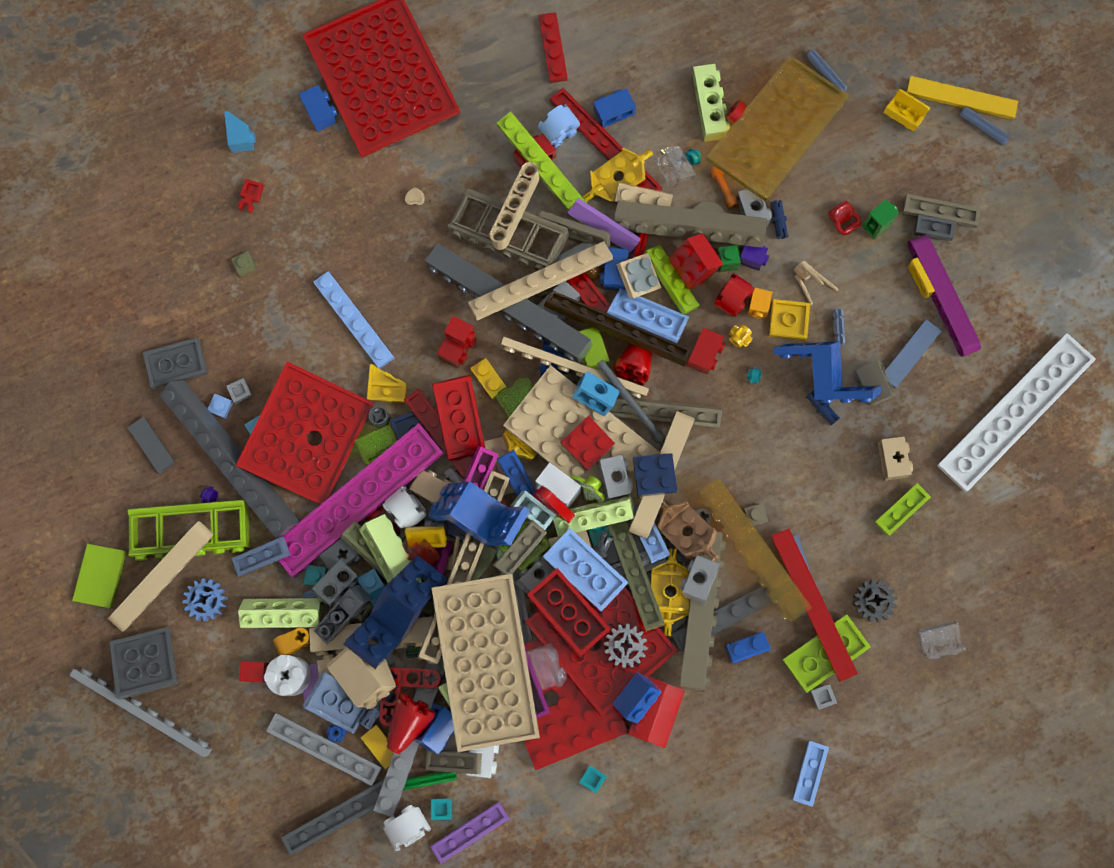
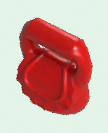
[828,200,861,236]

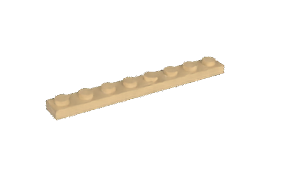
[468,241,613,321]
[500,337,649,398]

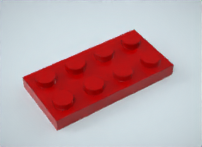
[431,375,485,460]

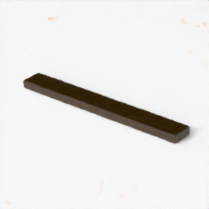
[544,290,691,366]

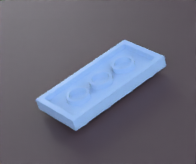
[607,288,689,343]
[543,528,628,612]

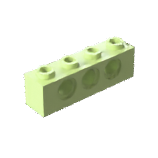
[692,64,730,142]
[553,494,635,537]
[238,598,323,628]

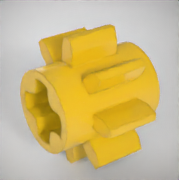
[729,324,753,348]

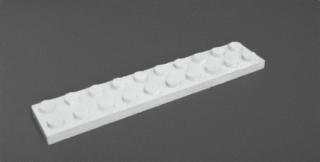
[937,333,1096,493]

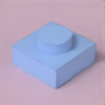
[208,394,234,419]

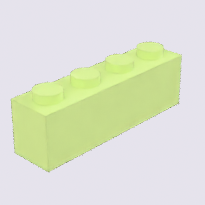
[359,514,422,583]

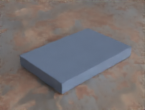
[302,671,368,734]

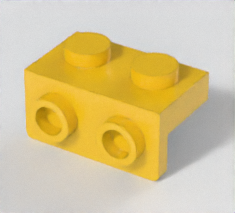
[883,89,930,132]

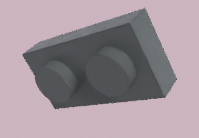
[914,215,956,241]

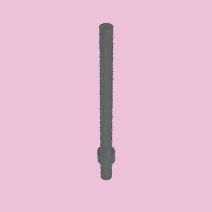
[597,359,665,447]

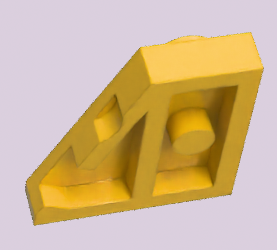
[367,364,407,403]

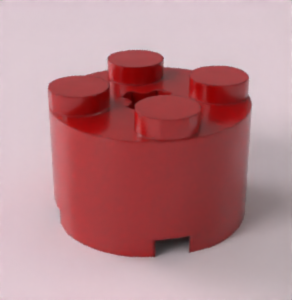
[712,273,755,317]

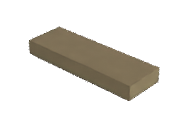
[493,520,547,575]
[425,751,482,774]

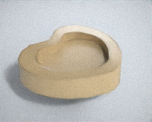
[405,187,425,205]

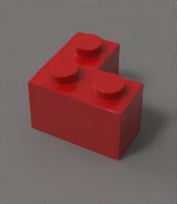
[437,316,477,368]

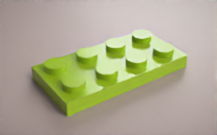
[782,614,871,693]

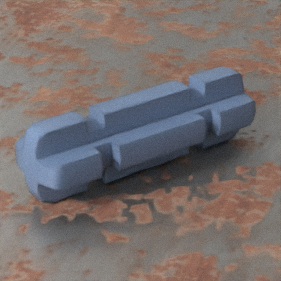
[832,309,845,346]

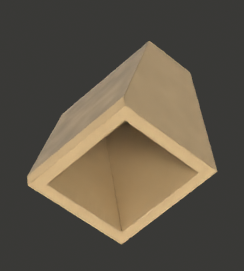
[327,644,396,709]

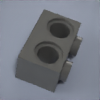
[312,560,357,606]

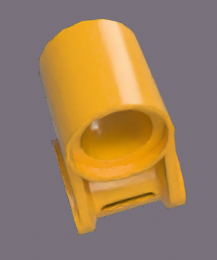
[273,628,310,656]

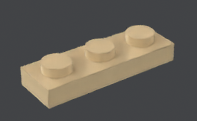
[614,182,673,207]

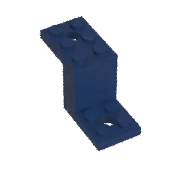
[344,555,448,669]

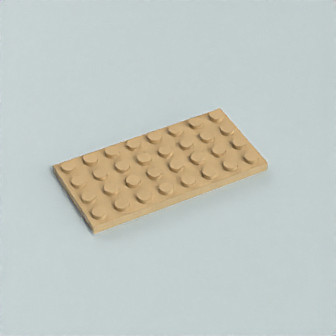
[503,365,660,508]
[432,574,540,752]

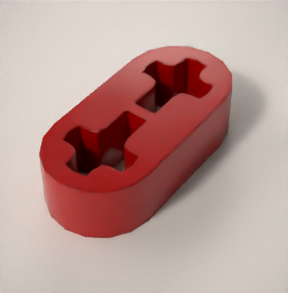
[726,100,746,124]

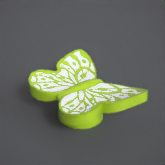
[570,474,605,503]

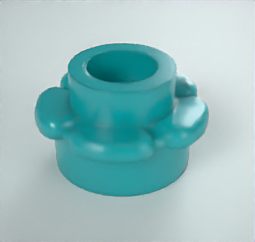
[685,148,702,166]
[747,366,762,384]

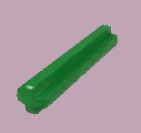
[403,772,457,791]

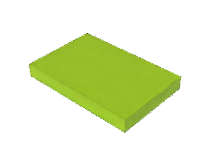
[72,544,127,609]

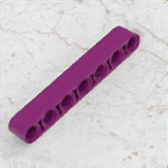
[907,234,981,357]

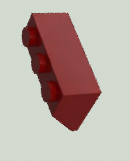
[628,677,685,748]

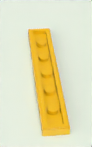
[906,76,1019,120]

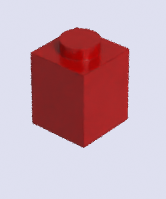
[239,661,269,683]

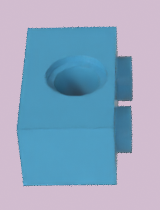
[572,371,620,417]

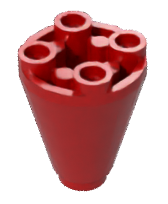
[613,344,653,386]
[386,693,435,754]

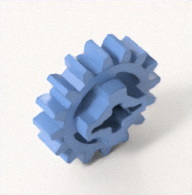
[183,578,227,622]

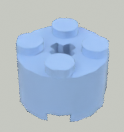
[537,104,580,148]

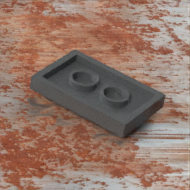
[143,337,208,389]

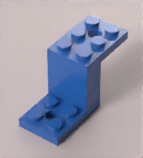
[774,341,881,403]
[428,481,530,546]

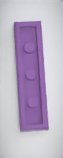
[568,198,641,253]
[430,801,510,864]

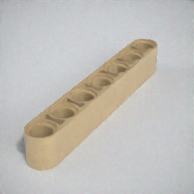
[629,411,695,539]
[108,521,214,632]

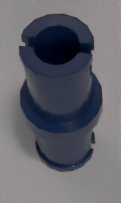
[770,200,789,239]
[806,390,840,426]

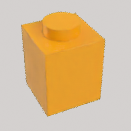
[747,288,773,319]

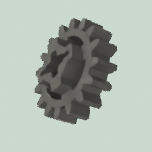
[853,579,898,623]

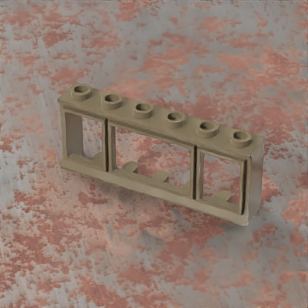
[448,188,569,271]

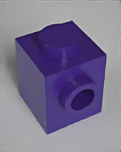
[740,246,769,271]

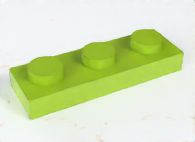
[874,483,931,537]

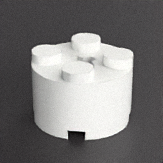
[383,486,428,529]
[264,655,310,696]
[383,805,431,851]

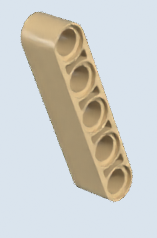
[490,162,539,250]

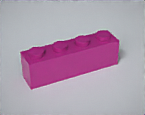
[462,446,499,490]

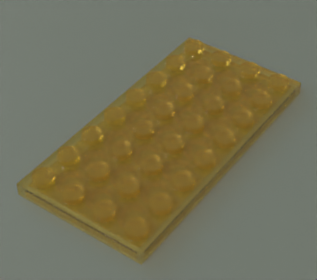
[706,55,850,202]

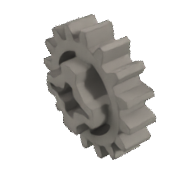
[604,624,648,669]

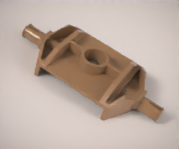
[657,501,719,562]

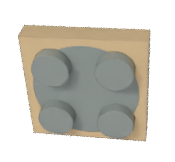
[616,253,661,300]

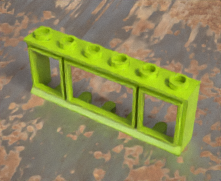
[128,500,250,561]

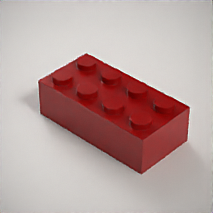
[527,568,611,658]

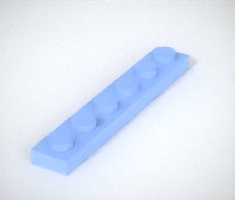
[314,271,395,369]

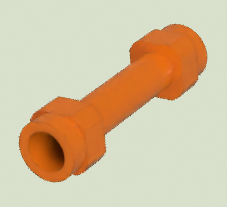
[710,165,739,209]

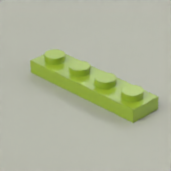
[644,245,700,315]

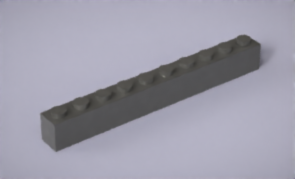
[425,243,592,364]
[159,380,300,539]

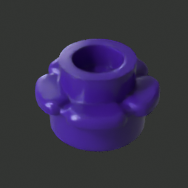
[200,486,218,503]

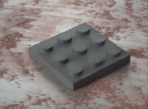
[109,627,178,700]

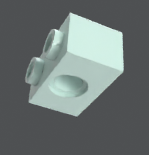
[510,491,556,530]

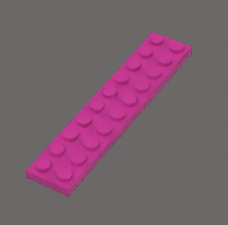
[279,423,444,578]

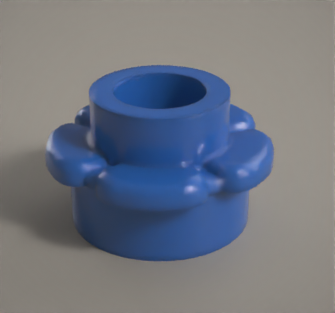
[326,724,346,742]

